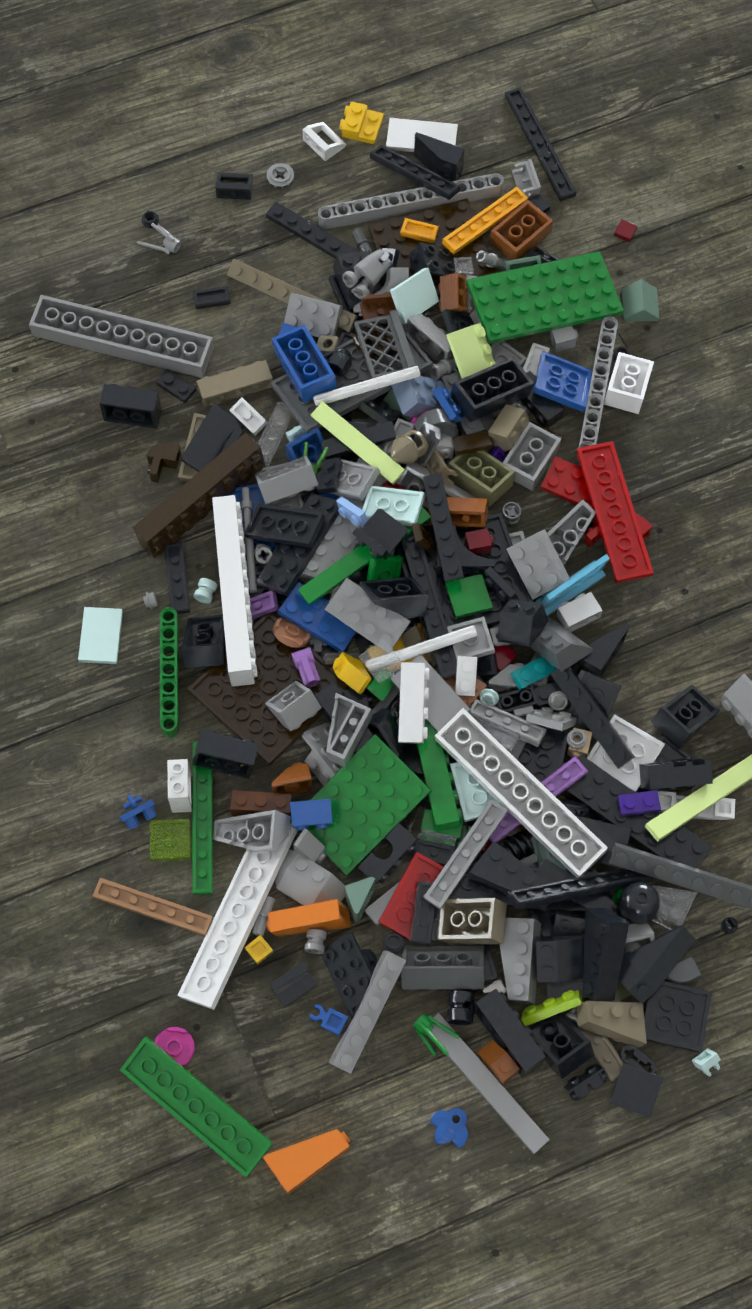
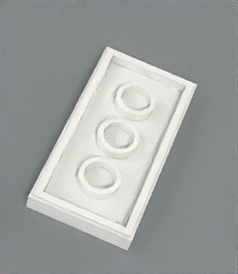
[386,118,458,152]

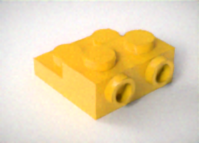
[339,102,384,145]

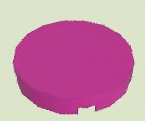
[154,1027,195,1066]

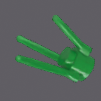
[413,1014,460,1056]

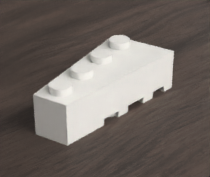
[398,662,430,744]

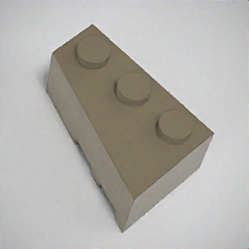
[576,1001,647,1048]

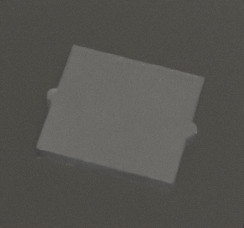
[359,639,402,684]
[417,829,457,847]

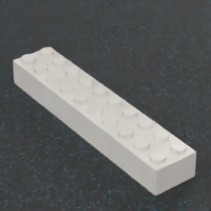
[212,495,258,687]
[435,708,608,878]

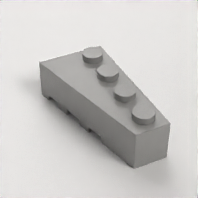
[500,918,541,1004]

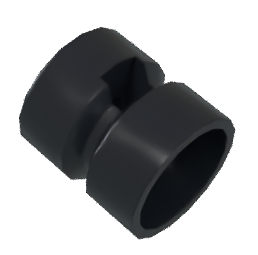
[447,991,475,1025]

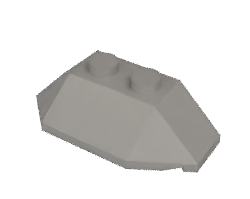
[275,849,345,906]

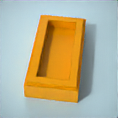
[400,218,439,244]

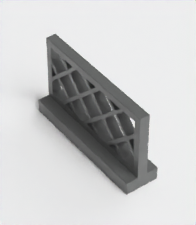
[354,310,416,379]

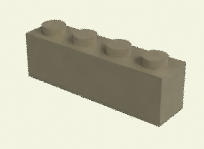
[197,360,273,408]

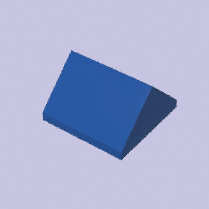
[286,427,324,464]

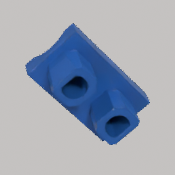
[119,794,156,829]

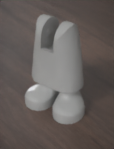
[342,249,392,300]

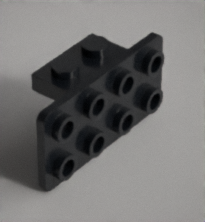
[181,405,243,472]
[321,933,386,1020]

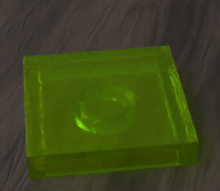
[150,819,191,861]

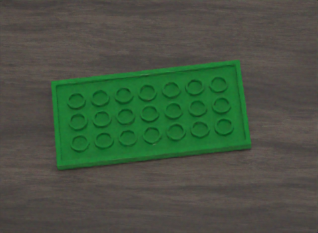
[466,251,624,344]

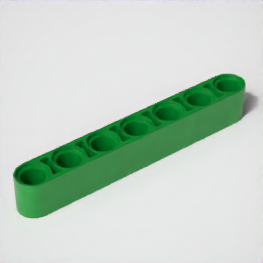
[160,607,179,738]

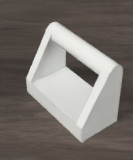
[303,122,346,161]

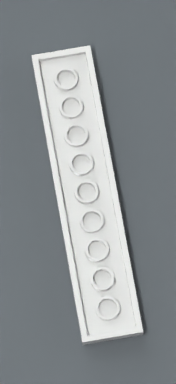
[177,824,297,1010]

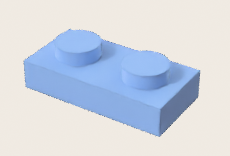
[336,497,368,528]

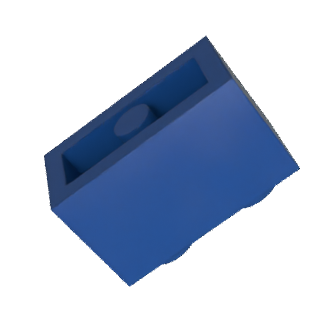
[289,799,332,831]

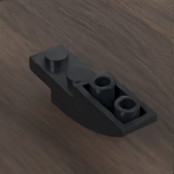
[497,682,563,714]

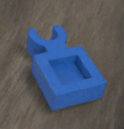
[309,1004,348,1037]

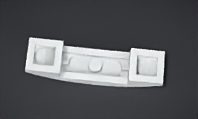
[658,791,735,820]

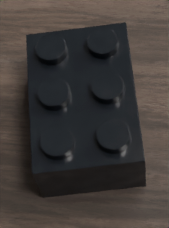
[100,384,162,429]
[192,729,259,779]

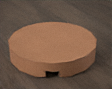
[273,617,311,648]

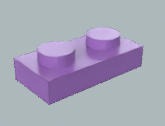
[250,591,279,619]

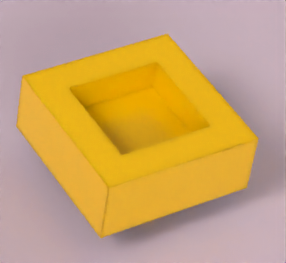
[244,935,273,965]

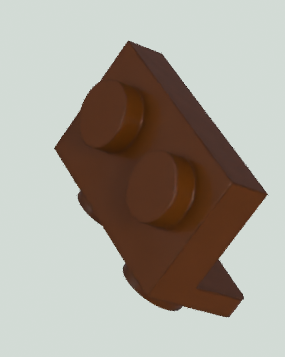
[360,292,396,320]

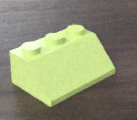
[446,323,496,379]

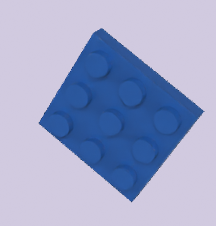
[533,351,593,412]

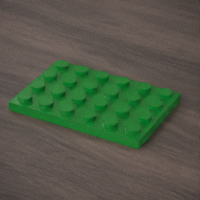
[308,734,432,876]

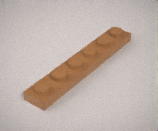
[93,878,213,936]

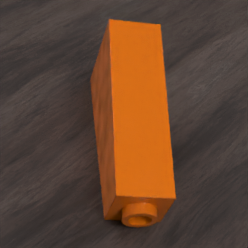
[266,899,351,936]
[263,1129,351,1195]

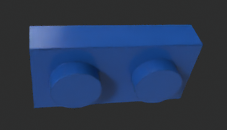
[432,386,463,422]

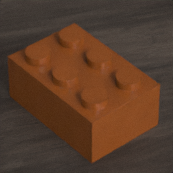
[490,200,553,260]

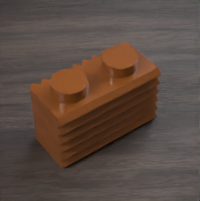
[438,273,467,312]

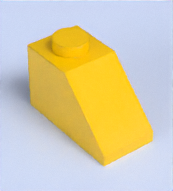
[332,652,371,694]

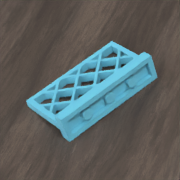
[535,554,610,617]

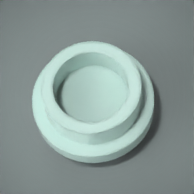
[479,689,499,706]

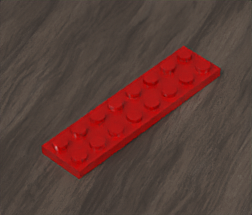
[576,441,654,583]

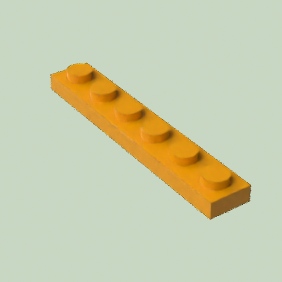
[442,186,528,254]

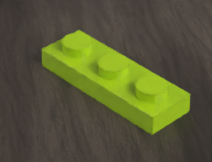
[522,990,582,1026]

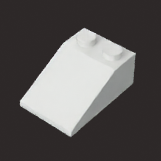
[604,352,654,414]

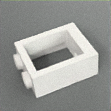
[167,759,192,813]

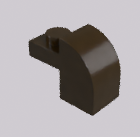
[147,442,181,483]

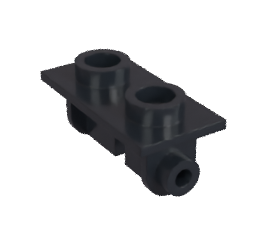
[564,1064,608,1101]

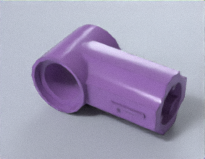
[291,647,321,688]

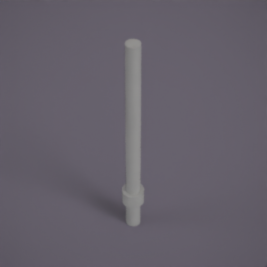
[241,487,257,593]

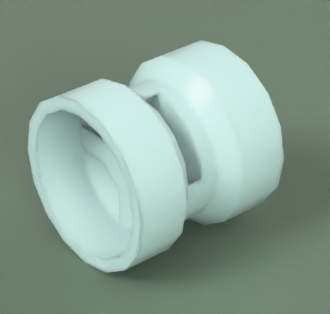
[193,578,217,604]

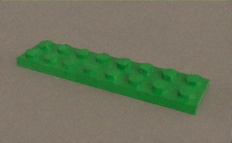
[120,1037,273,1178]

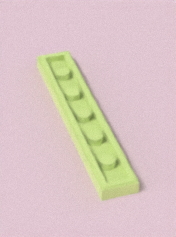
[310,401,405,485]

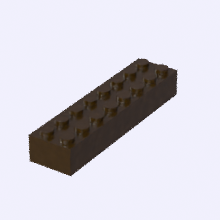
[133,433,265,558]

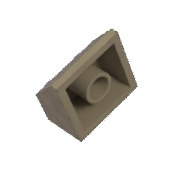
[488,404,529,452]

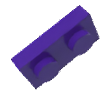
[617,790,661,817]

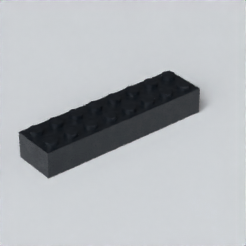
[560,755,712,868]

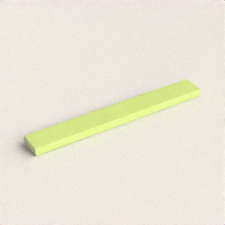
[645,754,752,842]

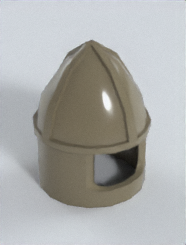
[390,430,428,464]

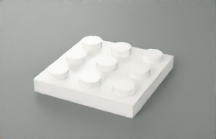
[587,714,665,793]

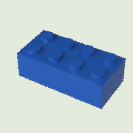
[272,325,337,403]

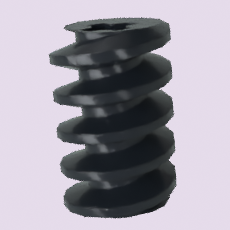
[498,831,535,861]

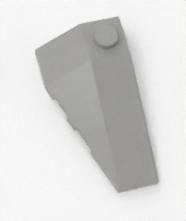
[213,810,291,852]

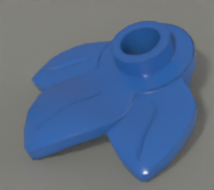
[430,1108,468,1148]

